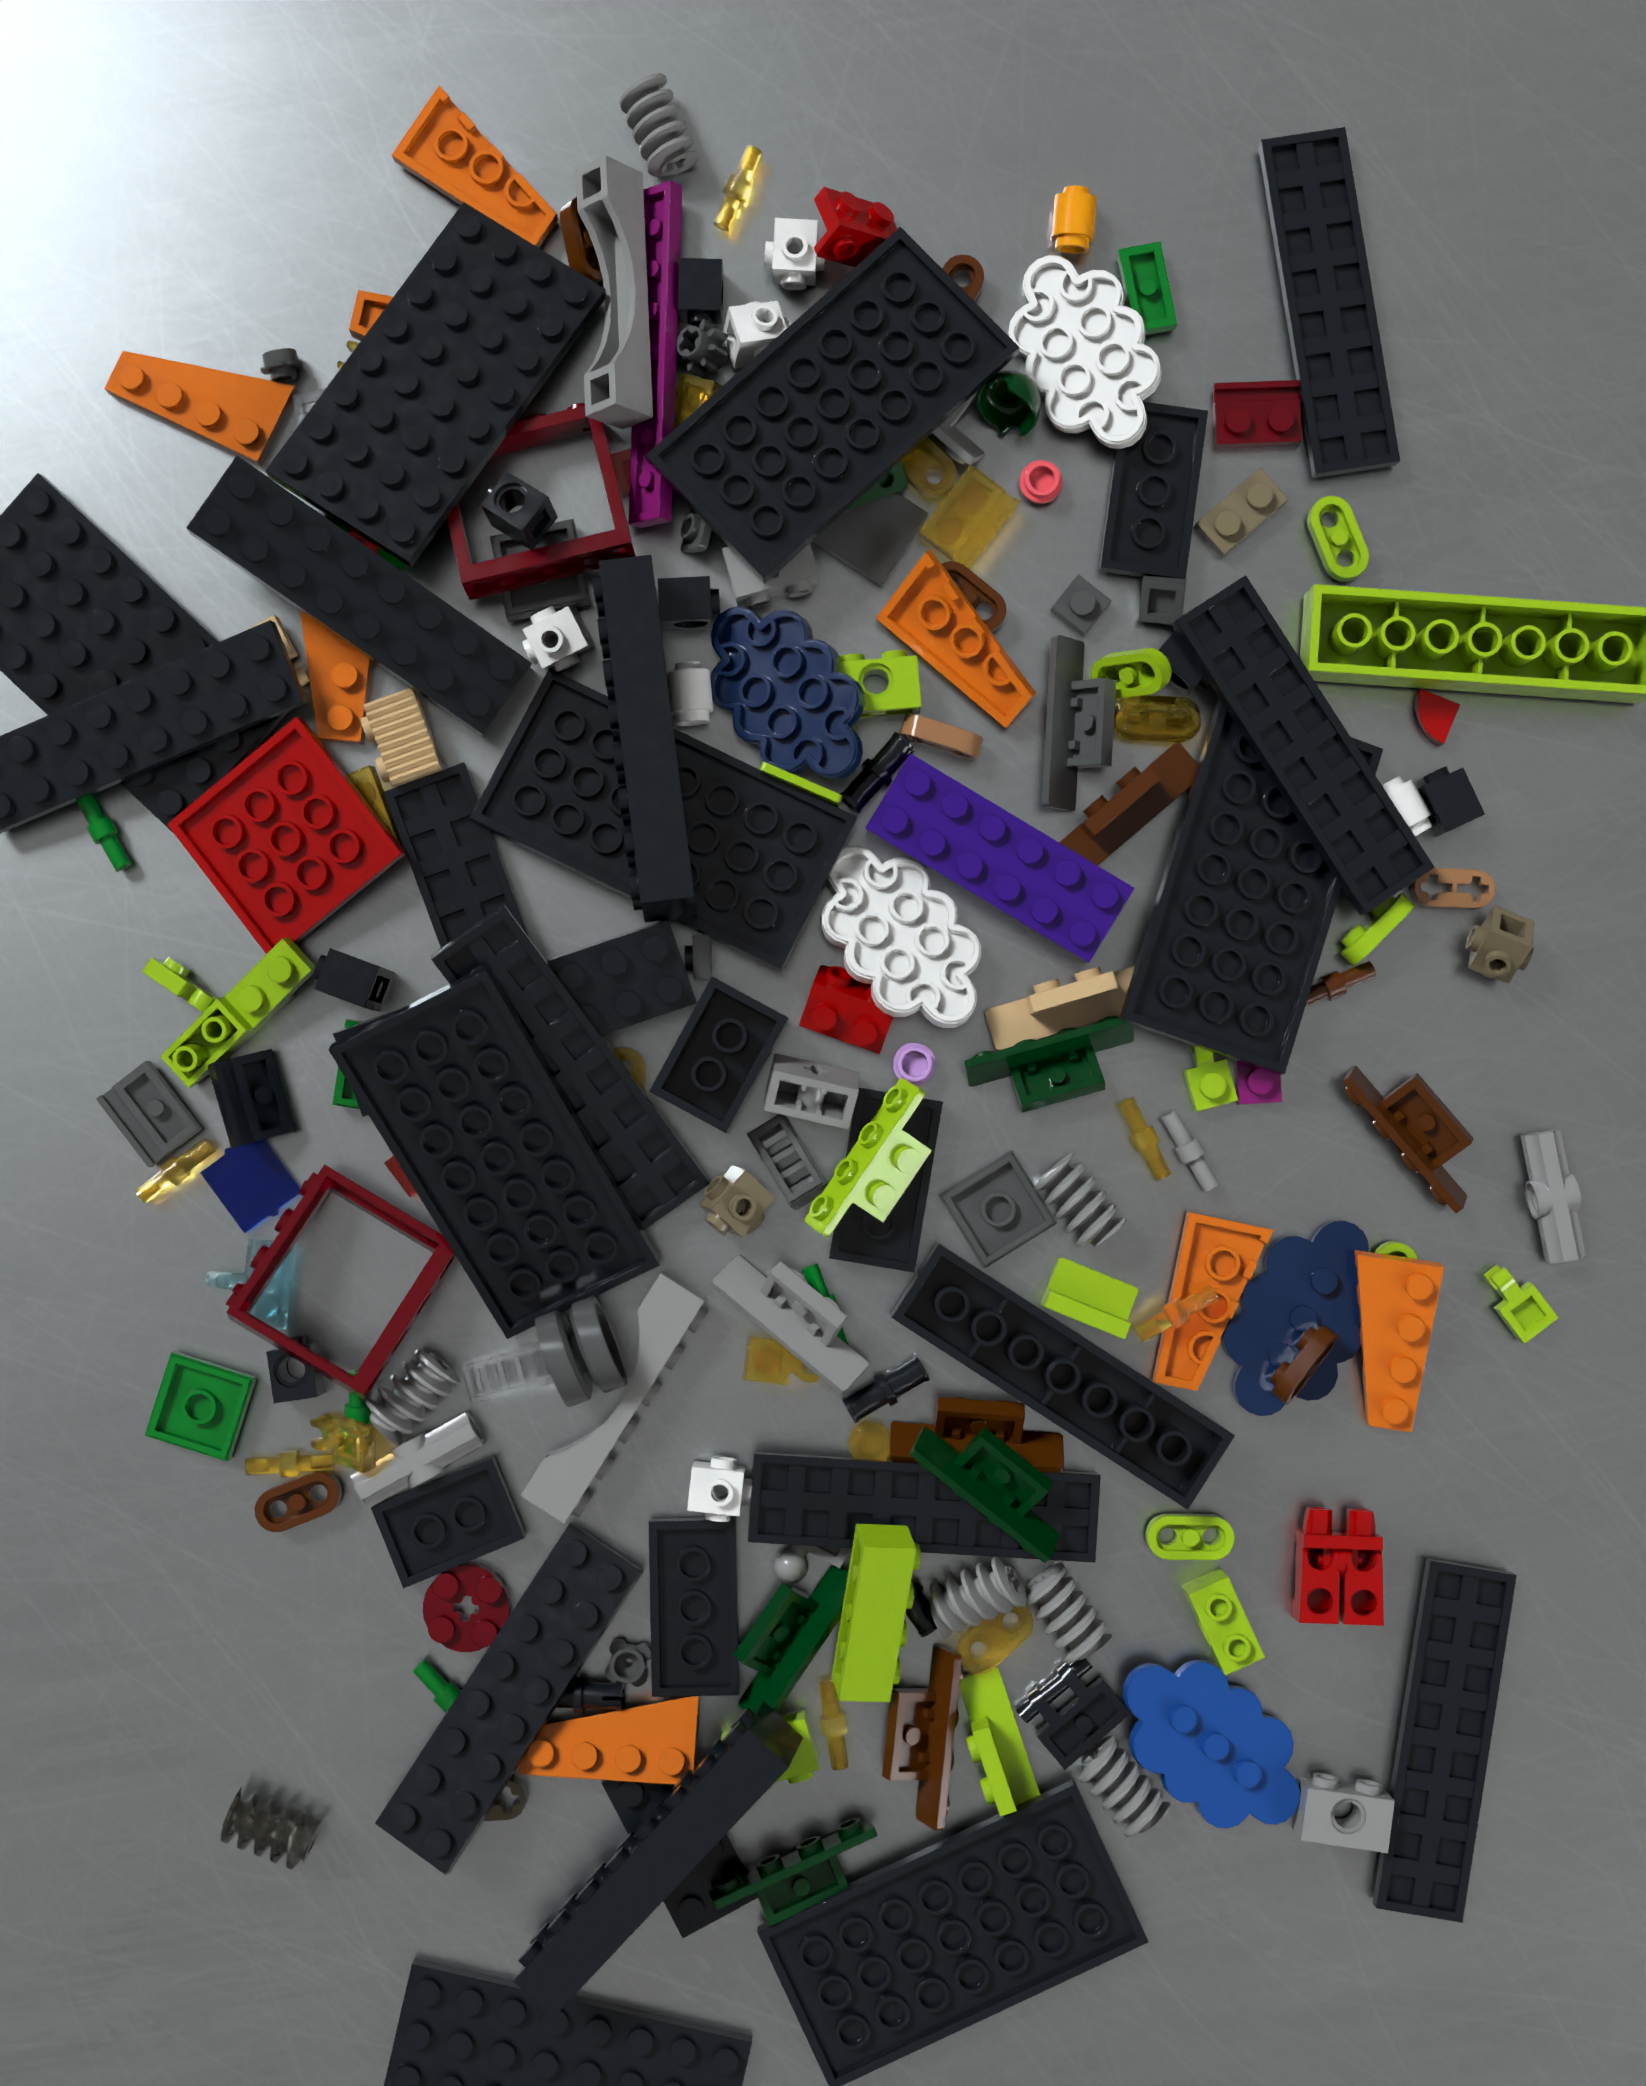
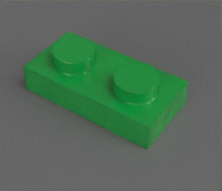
[1117,241,1177,335]

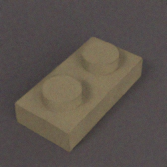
[1194,467,1288,558]

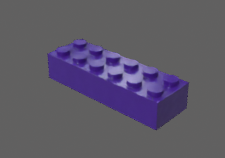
[865,753,1135,963]

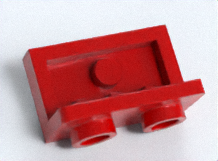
[814,186,897,267]
[799,965,893,1054]

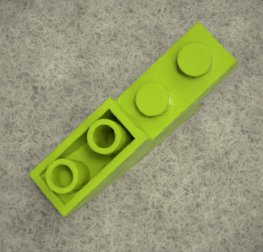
[160,937,315,1088]

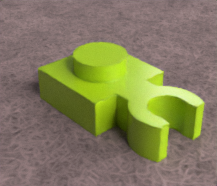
[141,956,217,1012]

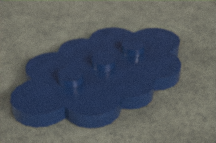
[710,606,865,780]
[1222,1220,1369,1416]

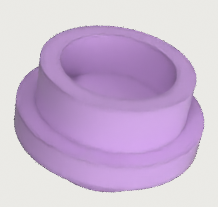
[893,1043,936,1086]

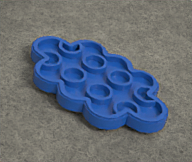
[1122,1660,1300,1829]

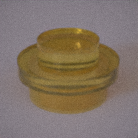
[848,1421,891,1460]

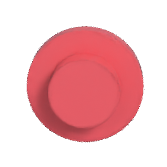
[1019,460,1062,504]

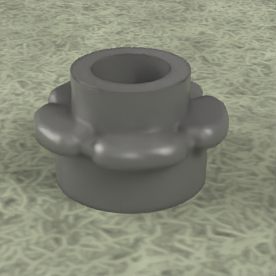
[260,348,303,382]

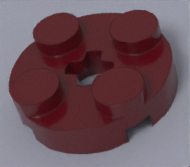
[423,1562,512,1652]

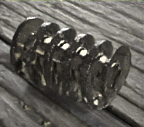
[221,1787,323,1870]

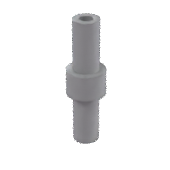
[1161,1110,1219,1192]

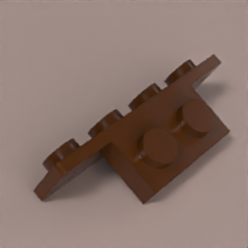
[1059,742,1198,866]
[1343,1066,1474,1213]
[890,1397,1064,1473]
[882,1646,963,1830]

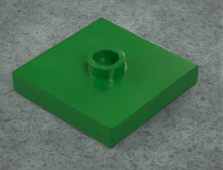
[144,1351,257,1462]

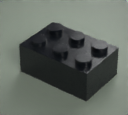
[649,976,789,1133]

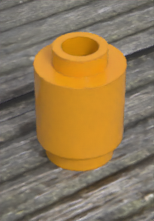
[1051,185,1097,254]

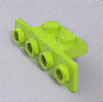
[804,1078,932,1237]
[959,1665,1040,1817]

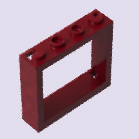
[447,403,636,600]
[226,1164,456,1401]

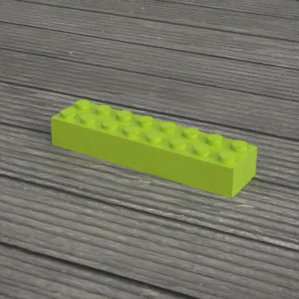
[1300,584,1646,704]

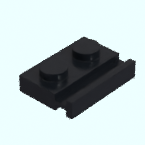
[207,1049,295,1149]

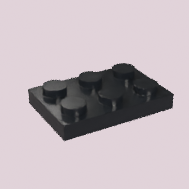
[371,1455,526,1589]

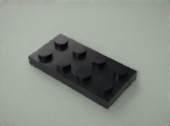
[1099,402,1208,579]
[829,1088,943,1273]
[649,1517,740,1697]
[602,1780,757,1938]

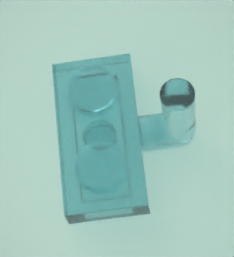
[205,1239,295,1329]

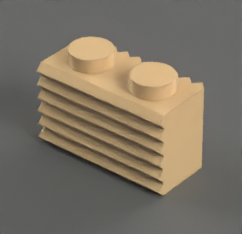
[360,687,445,787]

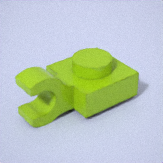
[1183,1044,1238,1112]
[1483,1265,1559,1344]

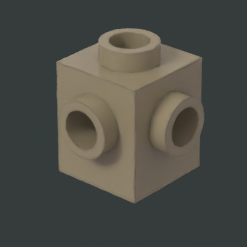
[1465,905,1534,984]
[699,1166,776,1237]

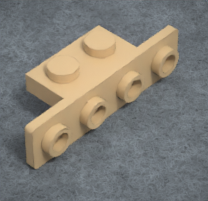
[985,966,1135,1050]

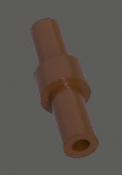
[1305,961,1376,1007]

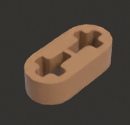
[899,713,983,760]
[1409,868,1496,910]

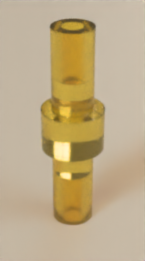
[713,145,762,231]
[1118,1097,1171,1181]
[135,1138,216,1203]
[1134,1285,1219,1343]
[245,1450,335,1478]
[818,1679,849,1770]

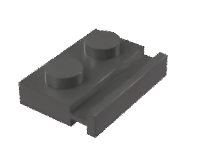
[96,1061,202,1167]

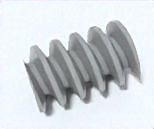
[619,73,699,177]
[1034,1152,1127,1247]
[365,1349,461,1445]
[930,1556,1027,1638]
[1025,1562,1112,1664]
[1078,1736,1172,1837]

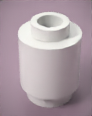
[667,661,713,726]
[1382,776,1432,836]

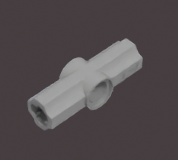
[1520,1129,1586,1264]
[351,1411,485,1508]

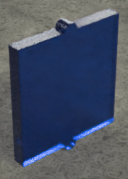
[200,1140,301,1233]

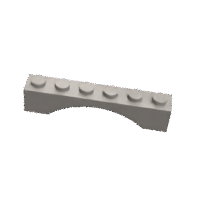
[576,155,653,430]
[520,1271,708,1524]

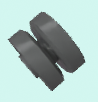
[535,1296,628,1407]

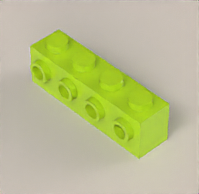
[831,1524,921,1702]

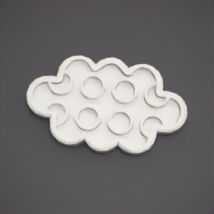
[1008,255,1162,449]
[820,846,981,1028]

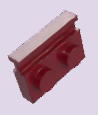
[1212,380,1302,449]

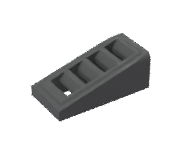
[747,1114,828,1210]

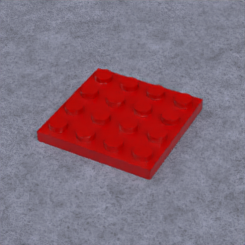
[167,716,407,954]

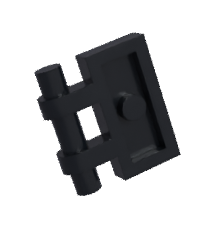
[1016,1658,1131,1770]

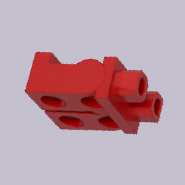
[1291,1507,1384,1626]

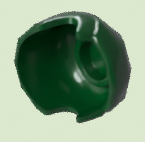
[976,370,1041,436]

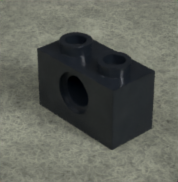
[313,948,395,1012]

